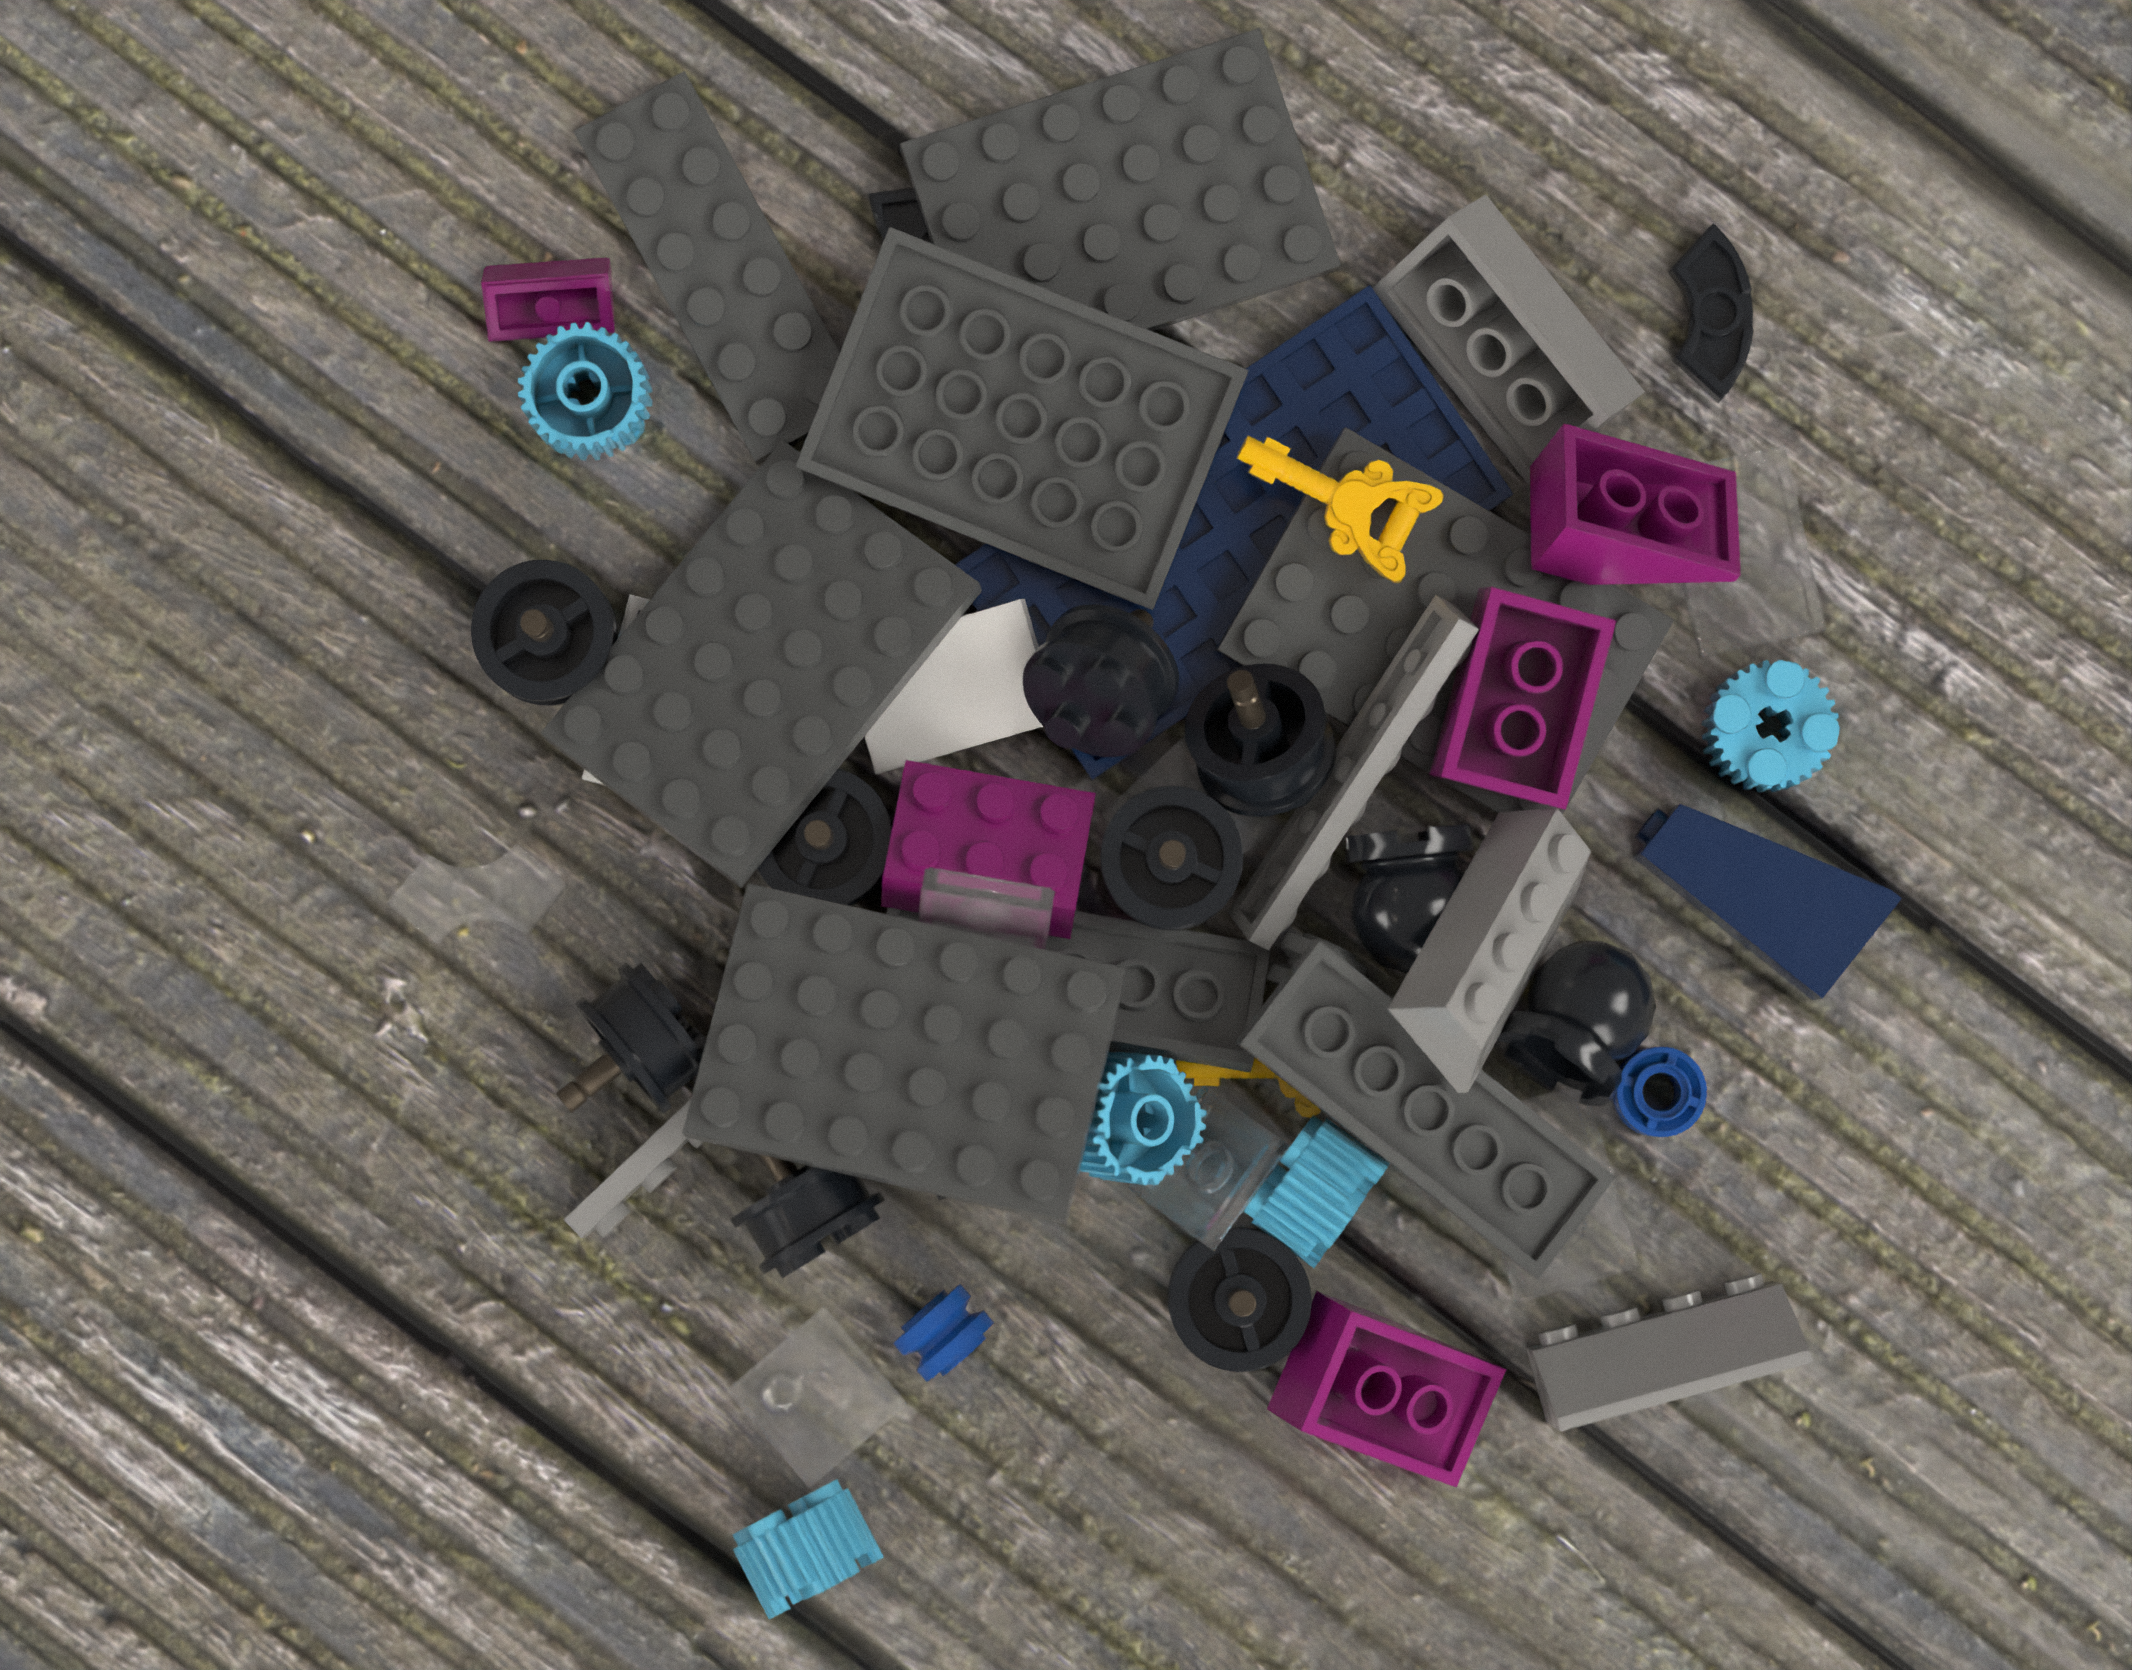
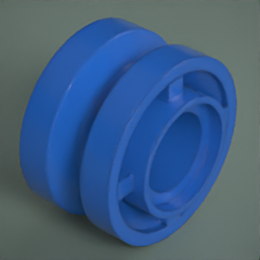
[1611,1047,1707,1137]
[893,1284,994,1382]

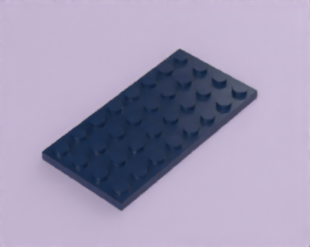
[955,285,1513,781]

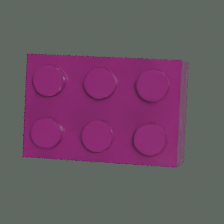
[1429,587,1617,810]
[881,760,1096,939]

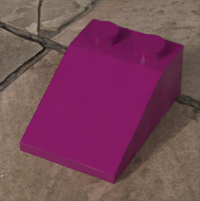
[1530,423,1741,585]
[1267,1291,1506,1488]

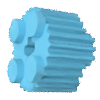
[518,322,653,461]
[1702,660,1840,792]
[1080,1052,1207,1185]
[1243,1115,1389,1268]
[732,1479,884,1619]

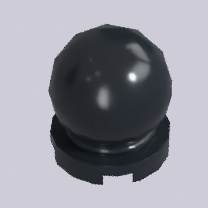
[1345,824,1474,973]
[1497,940,1656,1107]

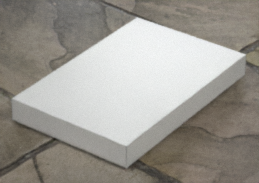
[864,599,1043,775]

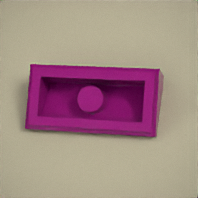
[481,258,615,342]

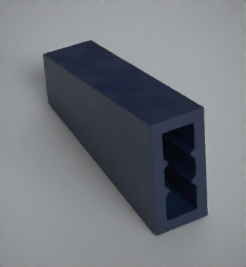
[1633,804,1902,1000]

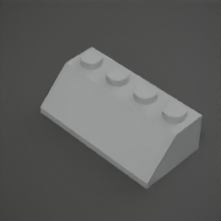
[1373,194,1645,485]
[1388,808,1591,1093]
[1526,1273,1813,1431]

